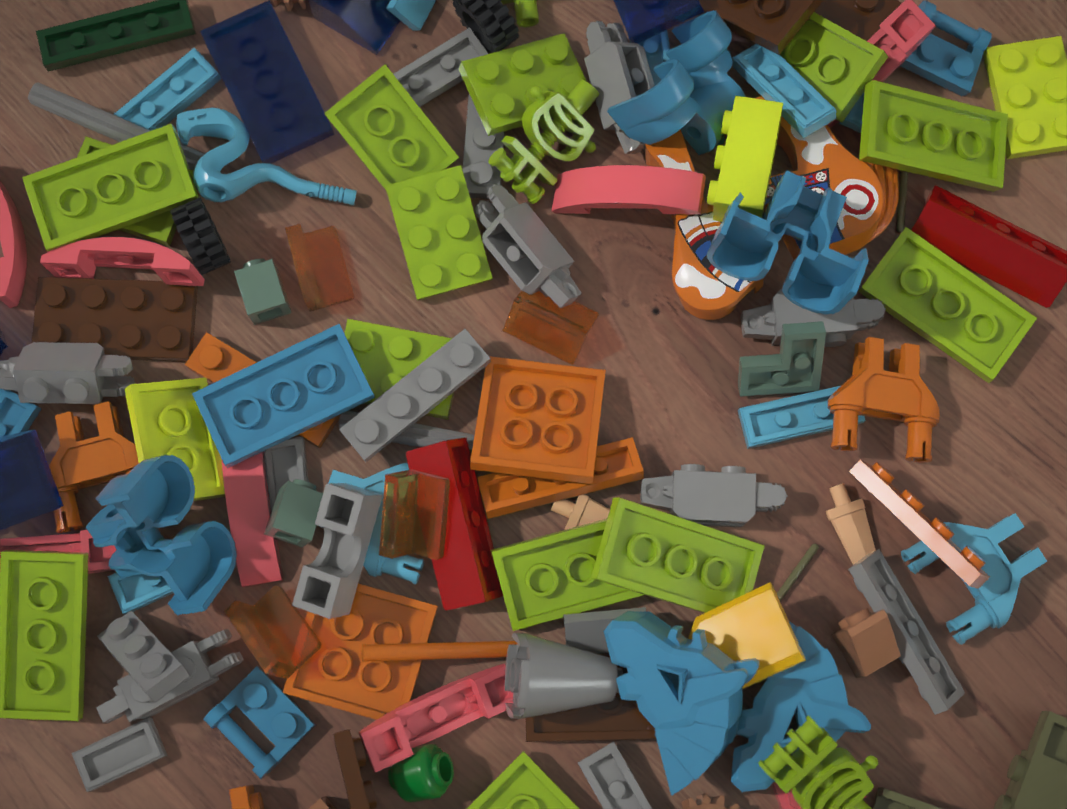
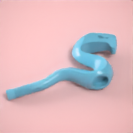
[176,108,357,205]

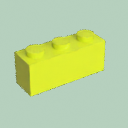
[707,96,783,222]

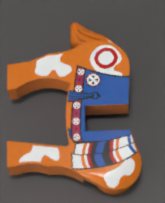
[645,96,899,320]

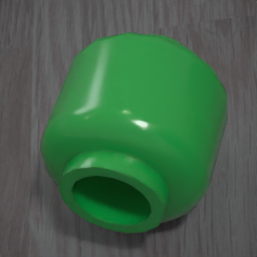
[388,743,454,803]

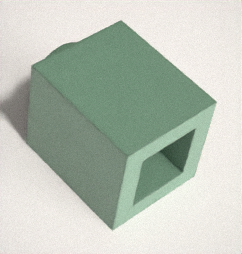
[234,259,292,325]
[264,479,323,548]

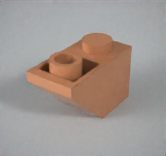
[832,607,901,678]

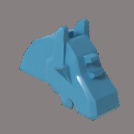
[604,611,760,795]
[731,621,871,792]

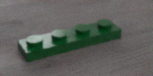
[36,0,196,72]

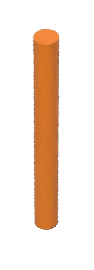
[362,641,517,662]

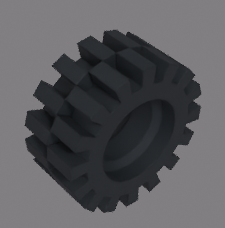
[453,0,520,54]
[171,197,231,275]

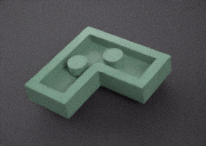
[738,321,826,397]

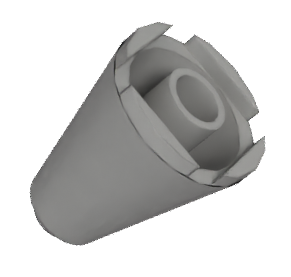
[505,633,623,719]

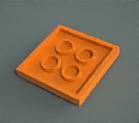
[470,356,606,484]
[283,583,438,720]

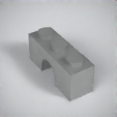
[292,483,383,619]

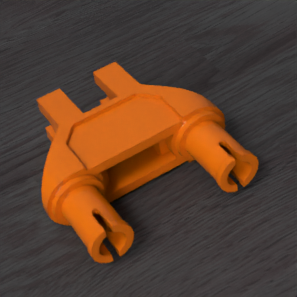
[827,337,940,463]
[41,401,139,533]

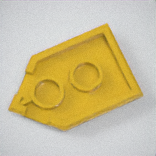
[688,582,806,690]

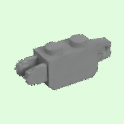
[584,21,655,154]
[474,184,582,308]
[741,289,886,347]
[0,342,136,404]
[640,464,788,527]
[96,629,244,723]

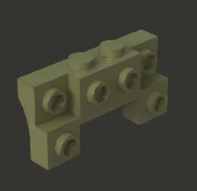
[994,711,1067,809]

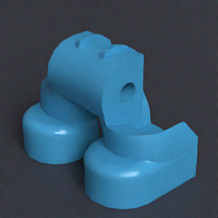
[607,10,745,155]
[707,170,869,314]
[86,455,237,615]

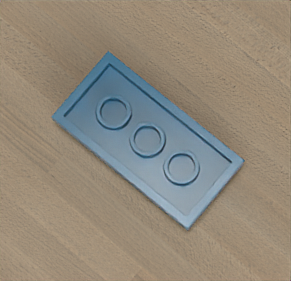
[192,324,375,468]

